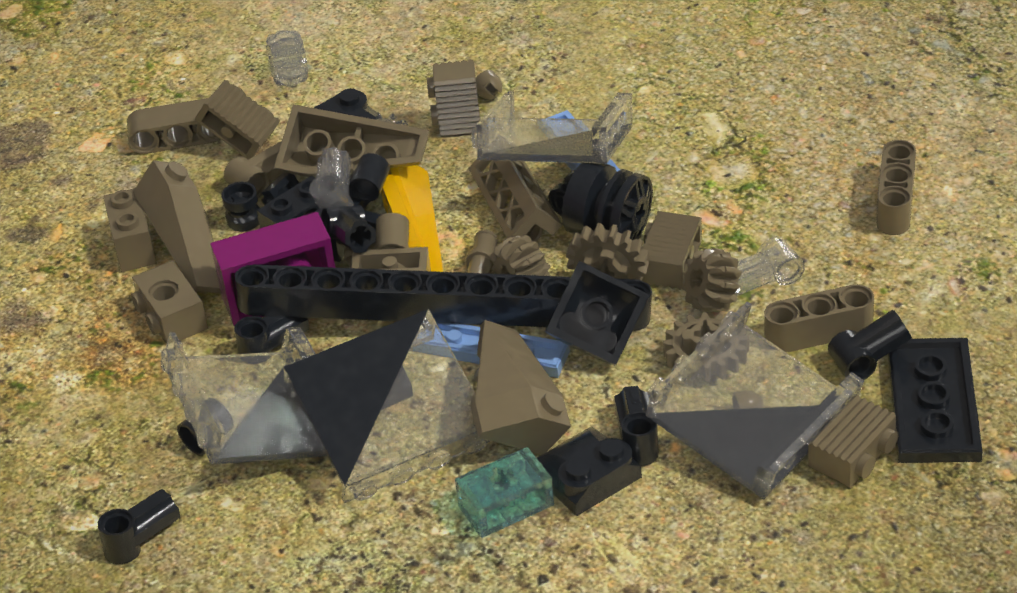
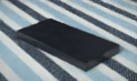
[888,338,983,463]

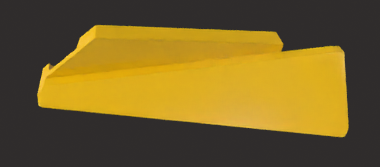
[381,165,443,272]

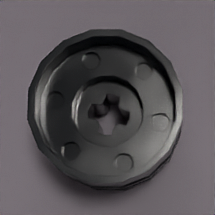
[562,161,653,240]

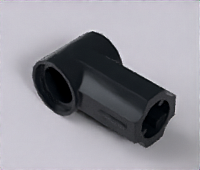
[336,153,390,209]
[321,205,376,253]
[828,310,912,382]
[234,316,309,367]
[614,386,659,466]
[97,489,180,564]

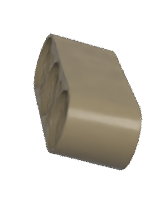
[127,98,221,154]
[877,140,916,235]
[764,284,874,353]

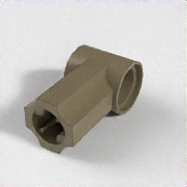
[224,141,284,198]
[344,213,409,268]

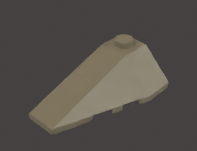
[274,104,430,177]
[133,160,221,294]
[470,320,571,455]

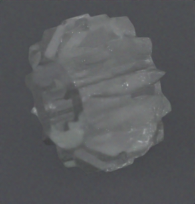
[266,30,308,87]

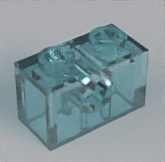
[455,447,554,538]

